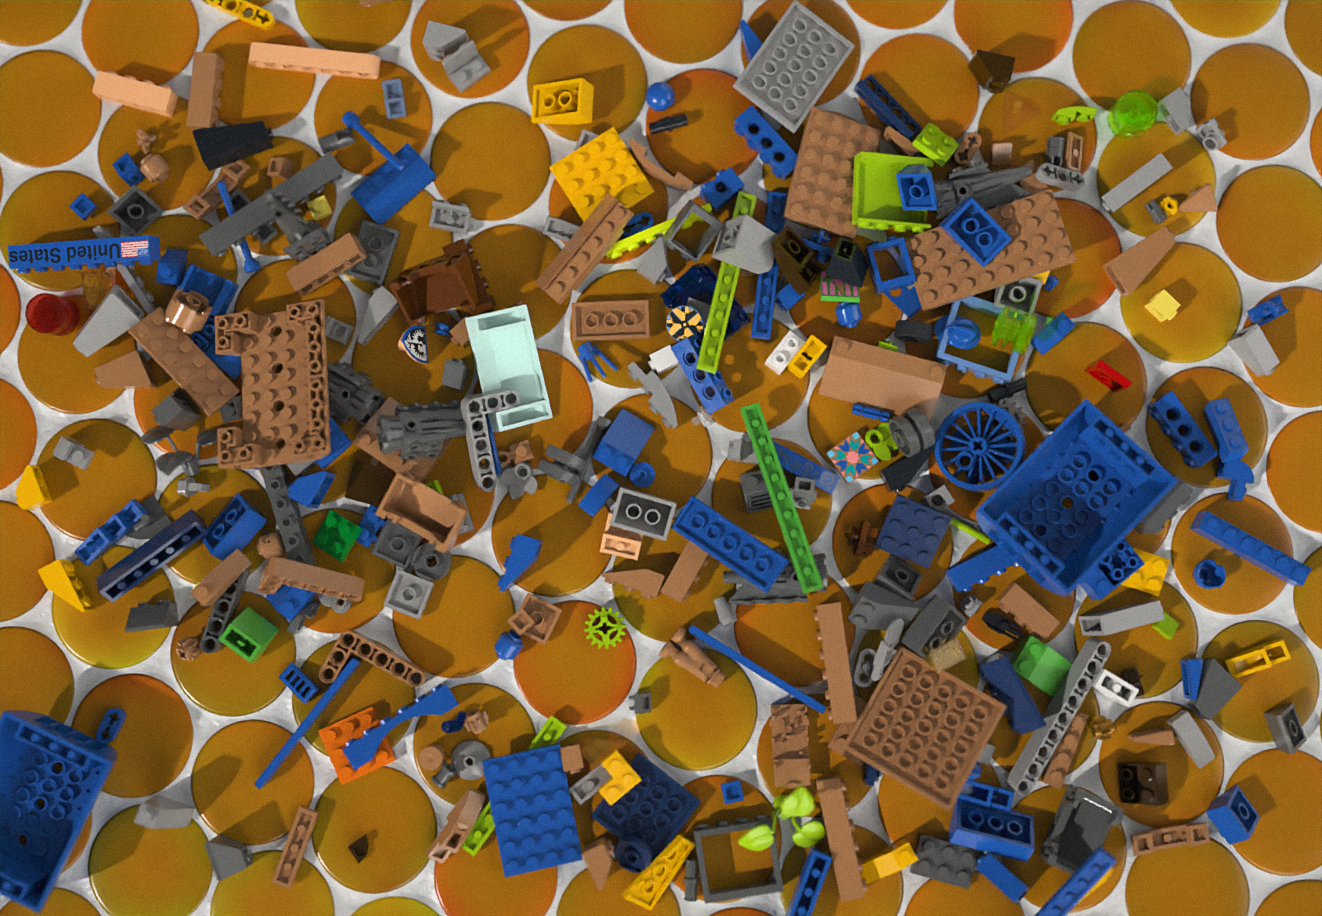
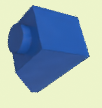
[156,248,188,288]
[1029,312,1076,355]

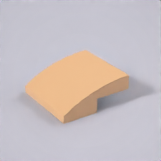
[600,511,643,560]

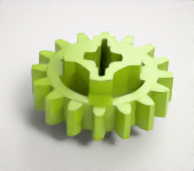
[584,607,626,649]

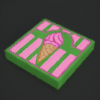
[819,270,860,303]

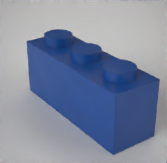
[1202,398,1249,463]

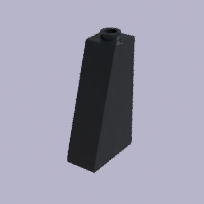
[192,121,274,171]

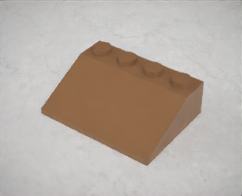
[353,397,453,483]

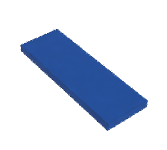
[670,495,789,594]

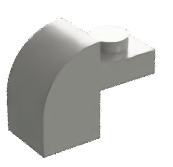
[52,436,95,470]
[727,439,759,465]

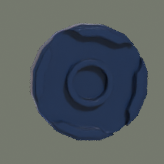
[614,836,653,873]

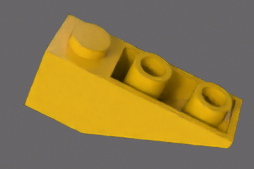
[38,559,93,612]

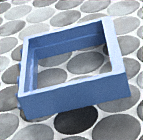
[933,296,1030,384]

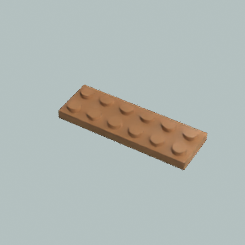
[128,307,240,417]

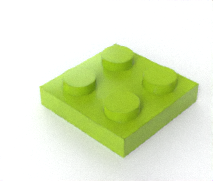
[911,122,960,167]

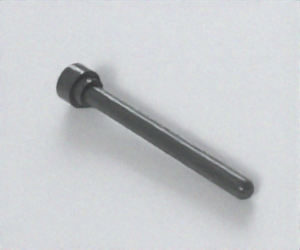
[566,416,613,503]

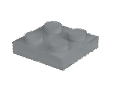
[383,569,435,620]

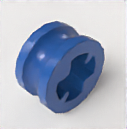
[433,323,452,337]

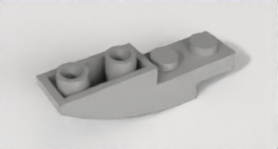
[627,362,678,430]

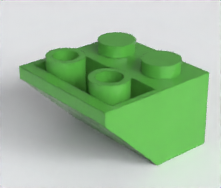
[219,607,280,663]

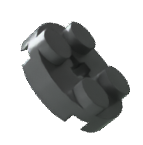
[412,542,452,581]

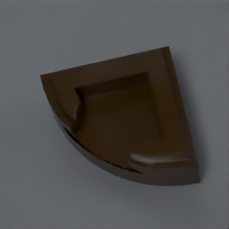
[348,835,369,863]

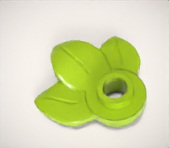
[865,422,898,461]

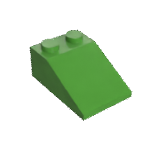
[1009,634,1072,698]

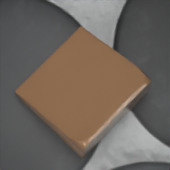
[990,142,1012,166]
[267,157,294,180]

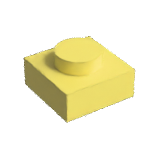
[306,195,333,221]

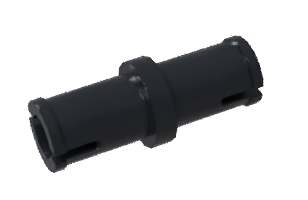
[648,114,688,135]
[987,378,1028,404]

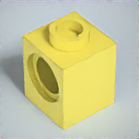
[1144,289,1180,322]

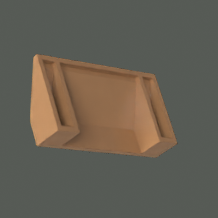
[818,336,948,423]

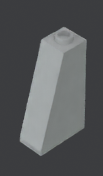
[1100,153,1173,213]
[73,284,144,357]
[1078,600,1165,636]

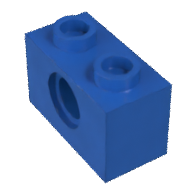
[700,167,744,213]

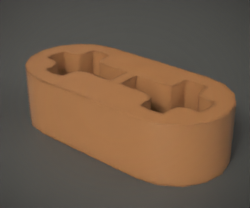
[953,132,982,167]

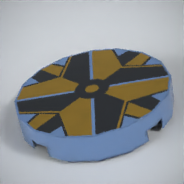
[666,304,705,342]

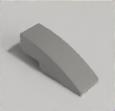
[1166,710,1216,769]

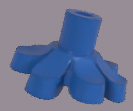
[966,464,989,485]

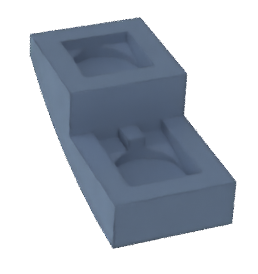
[381,78,407,119]

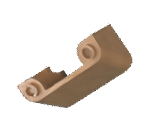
[375,471,468,553]

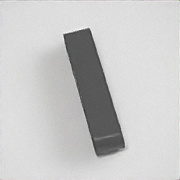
[200,566,250,654]

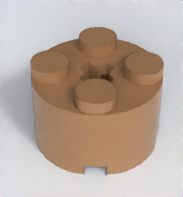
[165,289,212,334]

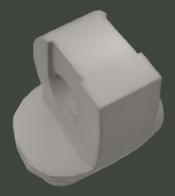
[177,477,210,497]

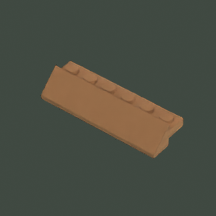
[536,193,634,305]

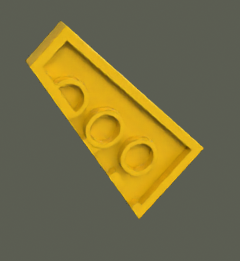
[621,834,696,910]

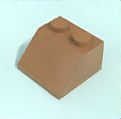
[581,835,614,891]

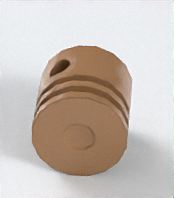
[419,743,446,771]

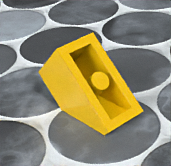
[15,465,52,510]

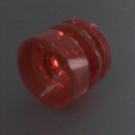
[25,293,80,336]

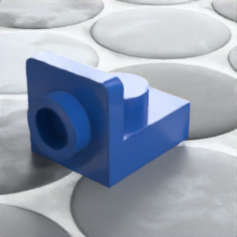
[112,153,146,187]

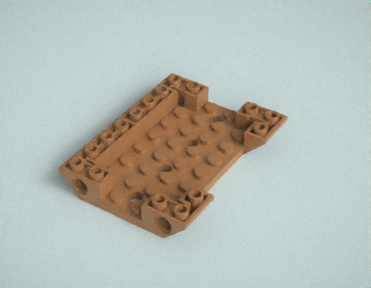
[215,299,331,469]

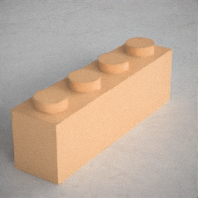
[92,70,178,117]

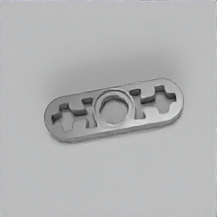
[1035,163,1085,192]

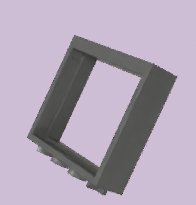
[693,814,783,904]

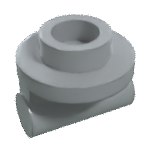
[960,595,983,618]

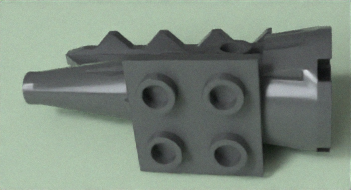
[932,161,1033,220]
[264,190,331,262]
[327,361,386,425]
[377,400,478,460]
[723,549,827,605]

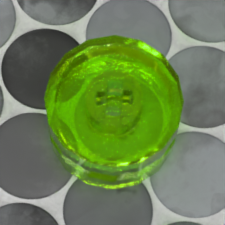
[1107,90,1158,139]

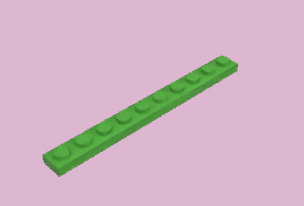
[740,402,823,594]

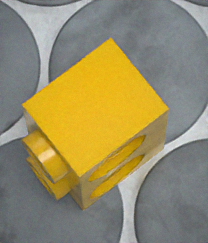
[786,335,827,379]

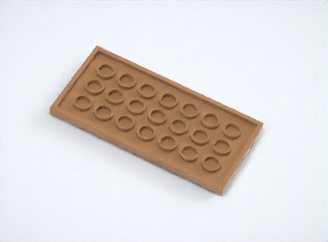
[904,189,1076,312]

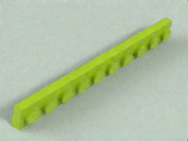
[696,191,757,374]

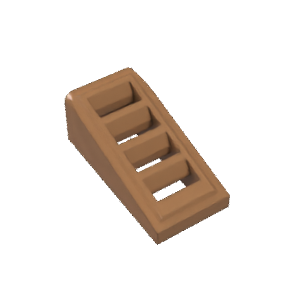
[883,126,920,157]
[1127,727,1175,745]

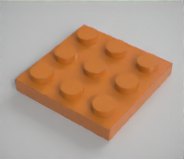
[318,705,397,785]

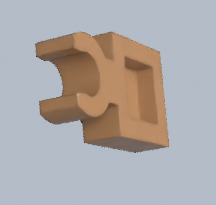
[498,440,534,466]

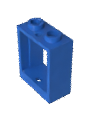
[864,236,916,295]

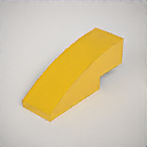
[1225,638,1291,679]

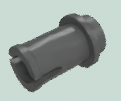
[1144,199,1167,225]

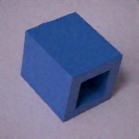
[775,283,806,312]

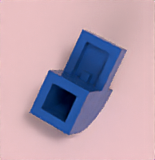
[1215,459,1254,501]

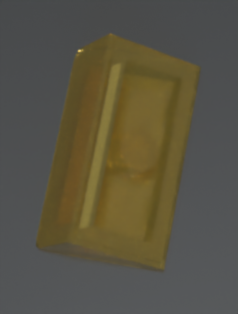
[925,638,967,674]

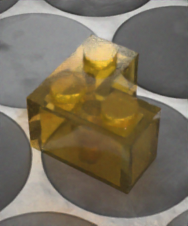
[81,269,131,313]

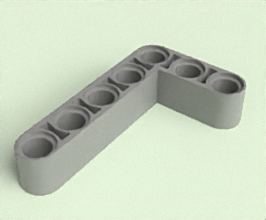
[461,388,520,491]

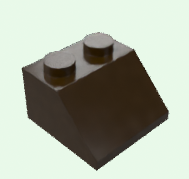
[968,49,1015,94]

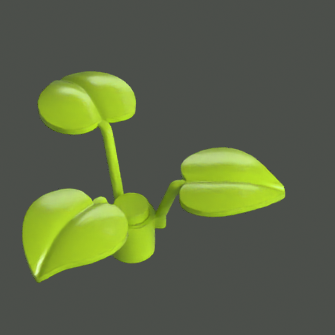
[738,785,825,851]

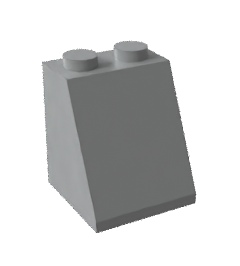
[712,214,778,274]

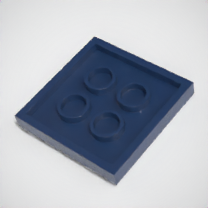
[874,493,952,568]

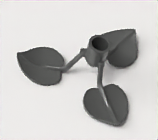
[141,425,223,476]

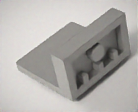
[442,40,491,93]

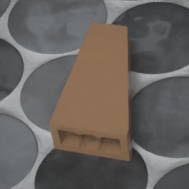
[1102,226,1176,298]

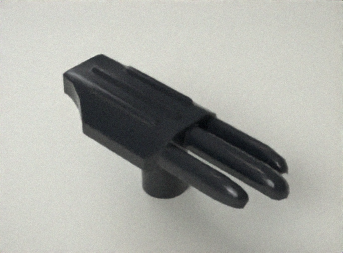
[981,612,1023,640]

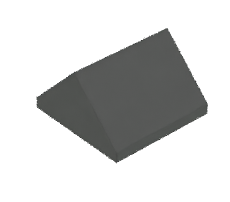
[107,184,164,236]
[1264,703,1307,754]

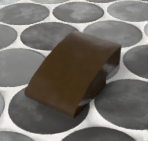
[771,225,822,295]

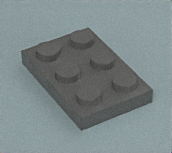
[346,220,401,286]
[910,833,978,889]

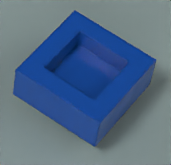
[69,193,99,221]
[721,780,744,804]

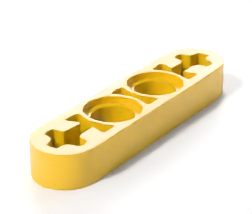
[206,0,276,30]

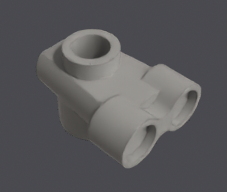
[1195,118,1227,151]

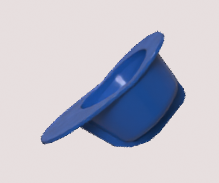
[934,314,981,349]

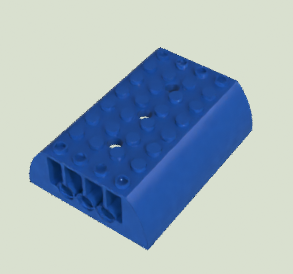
[976,399,1178,596]
[0,710,118,913]

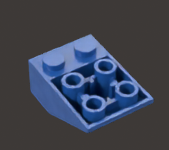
[498,534,543,592]
[1080,538,1145,600]

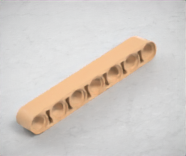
[248,42,381,79]

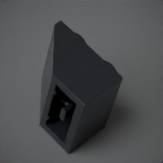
[825,236,868,288]

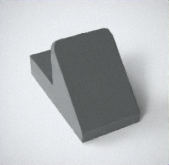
[220,396,243,423]

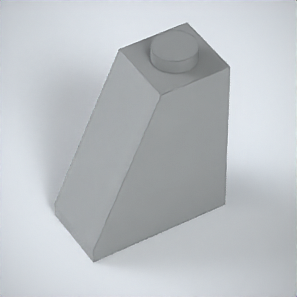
[1226,324,1280,377]
[134,795,195,829]

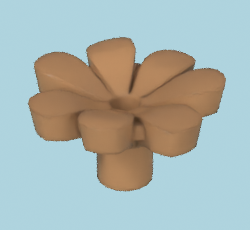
[136,129,157,154]

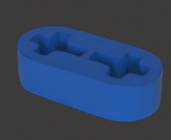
[621,212,653,238]
[96,707,126,744]

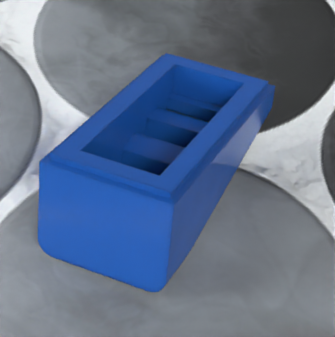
[1180,658,1203,700]
[279,662,321,704]

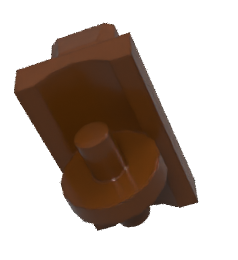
[844,521,879,556]

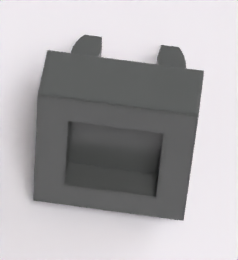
[629,692,651,714]

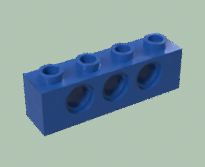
[734,105,798,181]
[671,333,734,415]
[1147,391,1218,469]

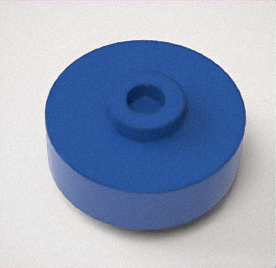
[630,462,655,488]

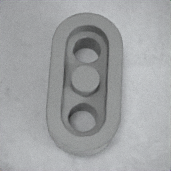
[853,648,877,687]

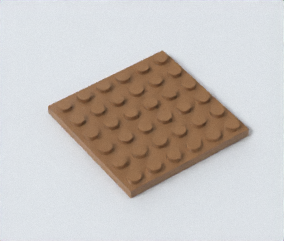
[842,646,1007,812]

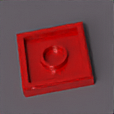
[1085,359,1133,393]

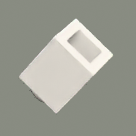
[648,345,679,375]

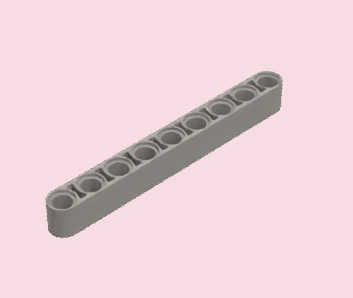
[1006,637,1111,796]

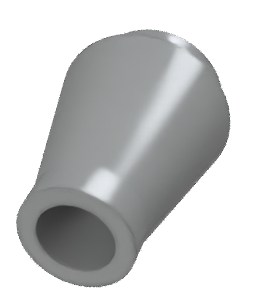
[714,596,738,627]

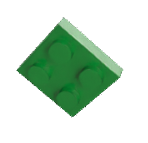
[311,510,363,562]

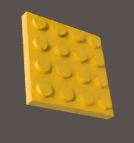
[549,127,655,222]

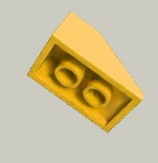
[531,78,594,125]

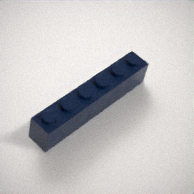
[96,509,208,603]

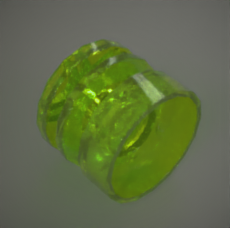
[991,306,1038,355]

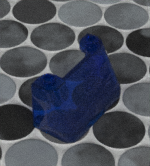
[660,263,751,344]

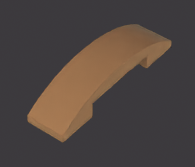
[629,138,694,191]
[183,160,251,220]
[1130,822,1210,856]

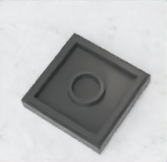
[370,518,423,569]

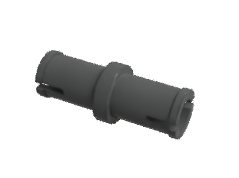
[683,858,699,902]

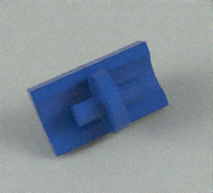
[801,229,834,264]
[1247,295,1289,326]

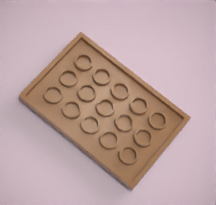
[782,106,881,240]

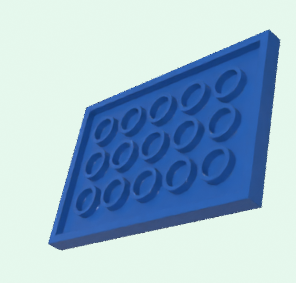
[482,743,583,877]

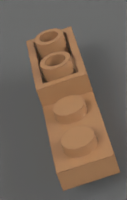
[425,787,486,864]

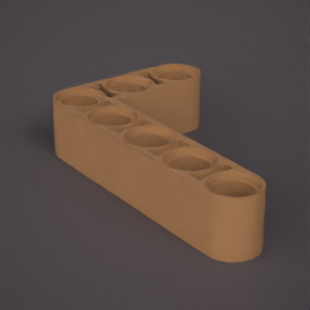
[257,557,365,601]
[319,630,428,687]

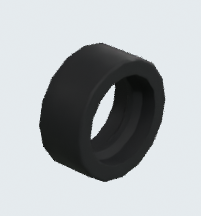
[894,320,933,343]

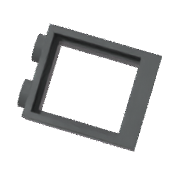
[663,199,724,263]

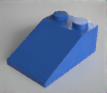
[938,197,1012,267]
[592,409,655,477]

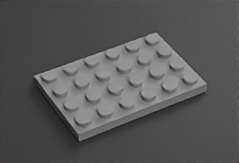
[732,0,855,133]

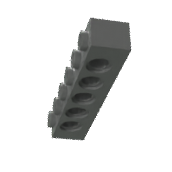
[260,464,317,566]

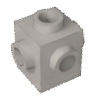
[790,477,817,510]

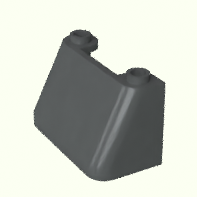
[1039,784,1124,875]

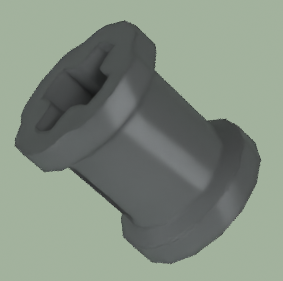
[431,762,457,789]

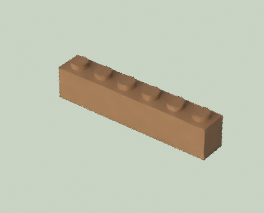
[814,602,857,724]
[816,775,868,902]

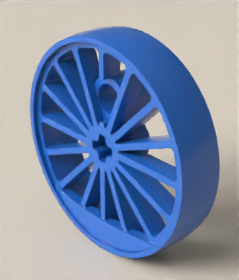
[934,402,1026,492]

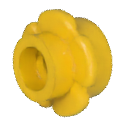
[1159,197,1178,216]

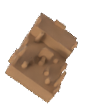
[769,703,811,788]

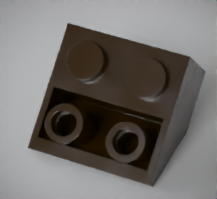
[1118,761,1169,806]

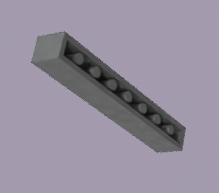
[199,152,344,258]

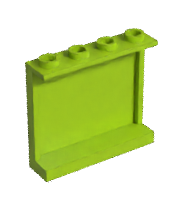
[852,151,934,233]

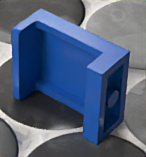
[176,264,239,317]

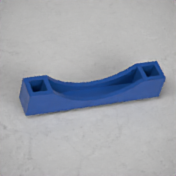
[343,683,459,770]

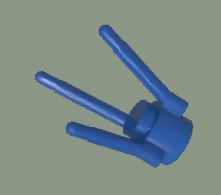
[577,341,618,382]

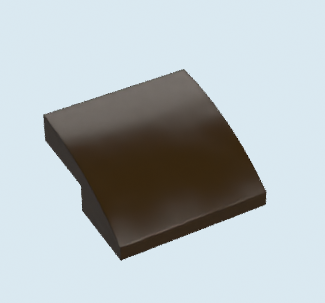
[344,460,395,507]

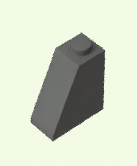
[1188,657,1242,720]

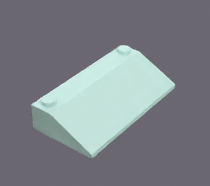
[465,305,553,432]

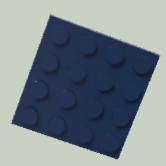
[591,752,701,863]

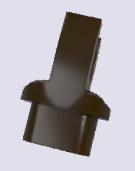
[1122,667,1145,699]

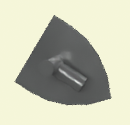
[127,495,172,539]

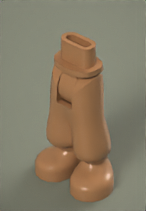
[658,626,726,688]

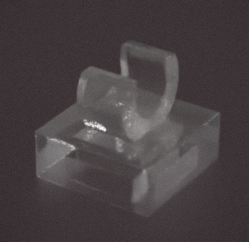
[691,406,716,427]

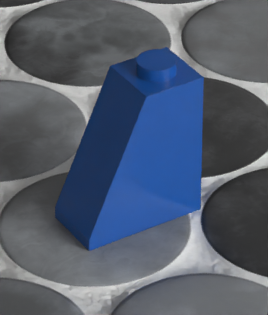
[976,853,1030,904]

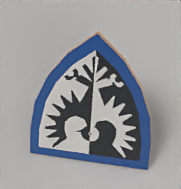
[398,325,428,364]

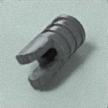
[317,127,355,155]
[1044,137,1065,175]

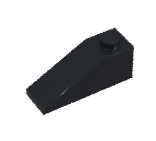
[878,446,935,494]

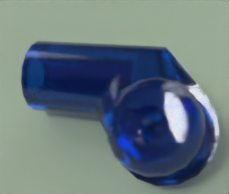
[441,710,468,733]

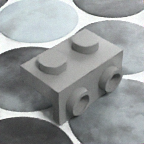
[429,199,472,235]

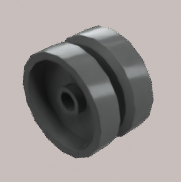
[889,407,935,457]
[537,444,587,487]

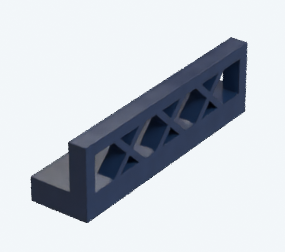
[853,74,922,140]

